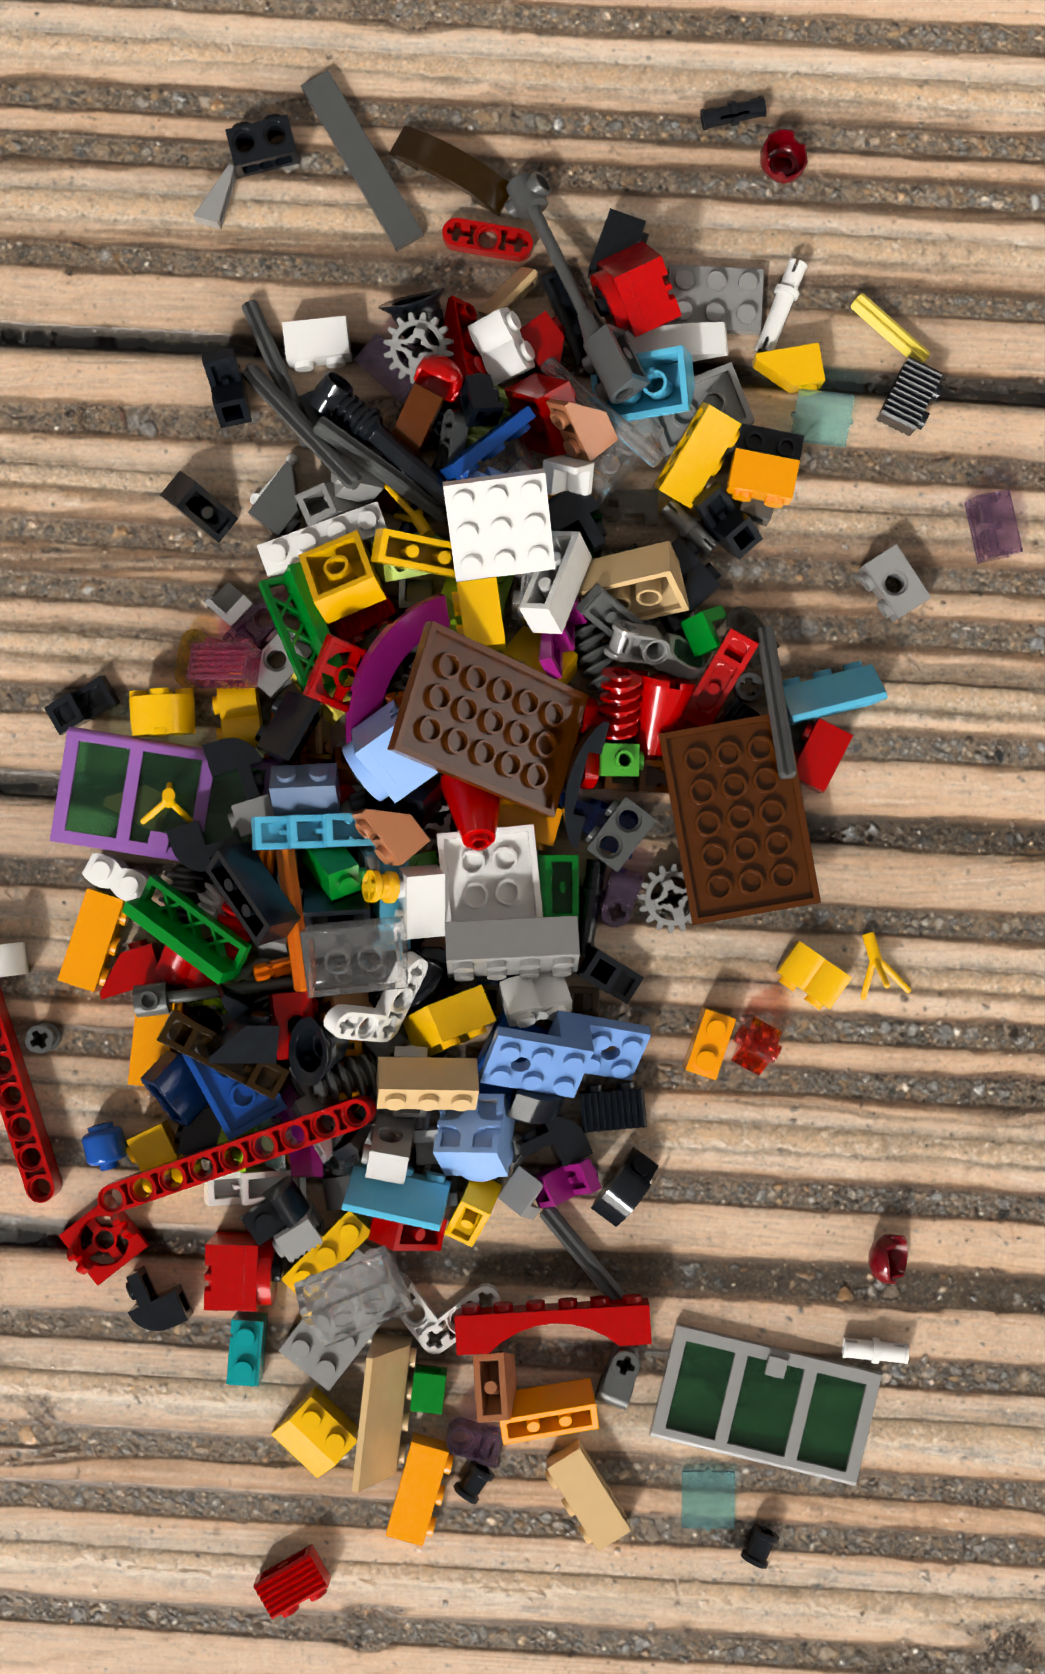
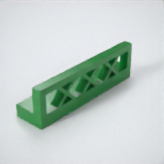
[258,562,348,696]
[122,874,252,985]

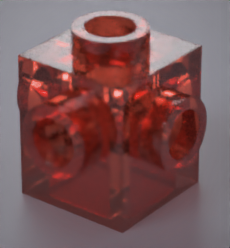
[731,1016,782,1076]

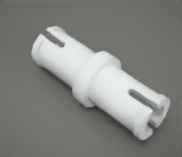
[842,1337,909,1364]

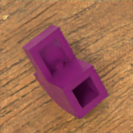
[533,1158,602,1208]

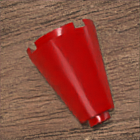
[633,670,696,760]
[440,773,502,850]

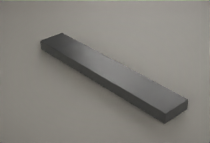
[301,70,423,252]

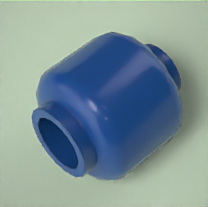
[82,1121,127,1171]

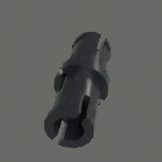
[700,96,766,130]

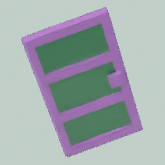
[50,726,281,861]

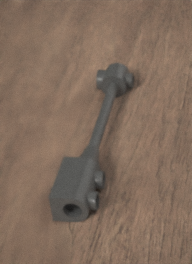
[505,171,650,404]
[132,952,396,1018]

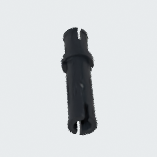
[578,859,606,956]

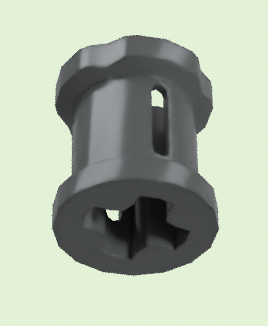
[25,1023,61,1054]

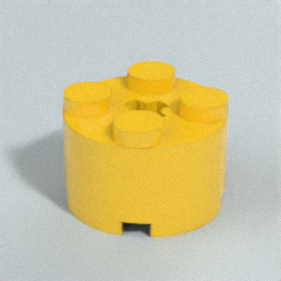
[129,688,196,737]

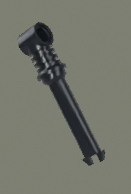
[308,371,447,516]

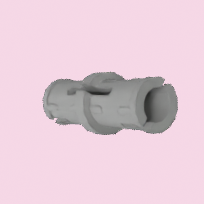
[660,499,719,557]

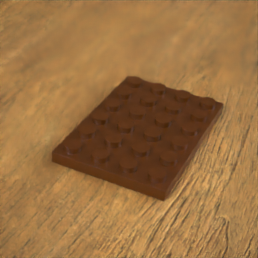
[387,621,589,817]
[658,714,821,925]

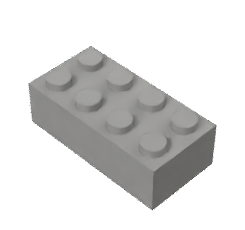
[445,916,580,982]
[278,1242,412,1391]

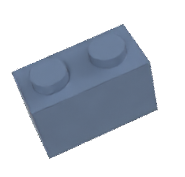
[269,763,341,816]

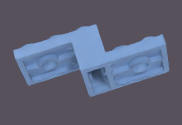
[479,1010,651,1098]

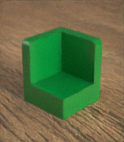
[680,605,727,658]
[410,1364,447,1415]

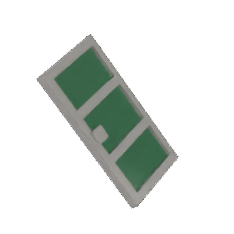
[649,1322,882,1486]

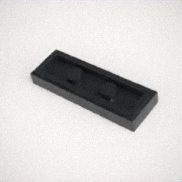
[540,265,587,366]

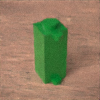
[299,847,367,901]

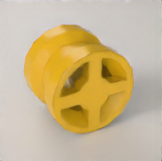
[362,870,400,904]

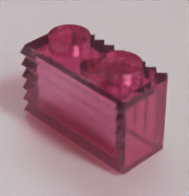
[186,637,262,689]

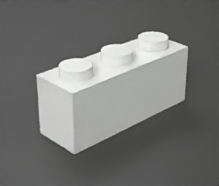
[519,531,592,634]

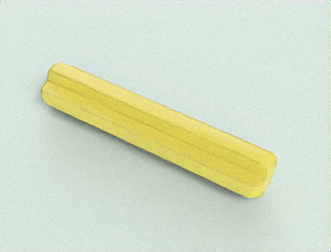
[851,293,930,363]

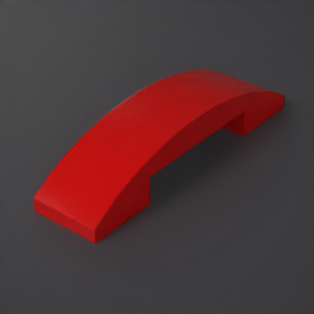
[676,628,759,731]

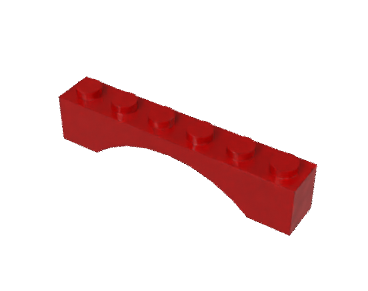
[454,1294,652,1355]

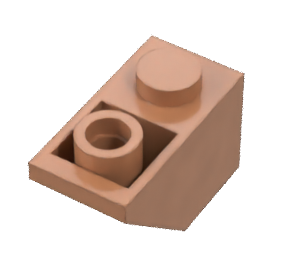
[546,398,619,462]
[351,809,431,866]

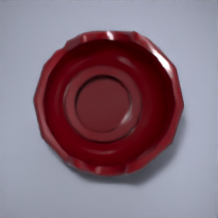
[760,129,808,184]
[868,1234,908,1284]

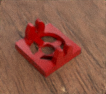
[302,633,367,713]
[59,1196,150,1286]

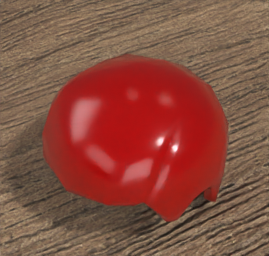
[414,354,463,402]

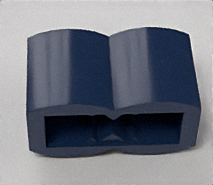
[140,1051,209,1127]

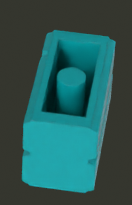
[226,1311,268,1387]

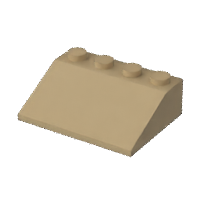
[352,1333,417,1492]

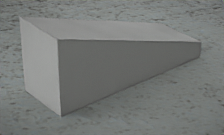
[193,165,237,229]

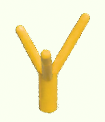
[384,483,434,538]
[140,782,193,824]
[860,932,911,1000]

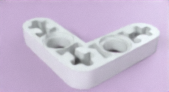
[324,951,428,1042]
[393,1273,500,1354]

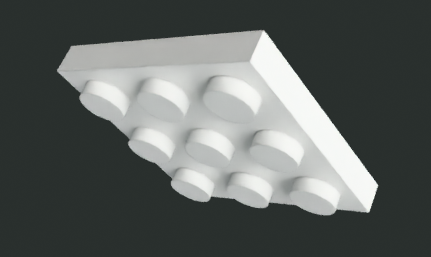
[443,468,556,582]
[436,824,543,922]

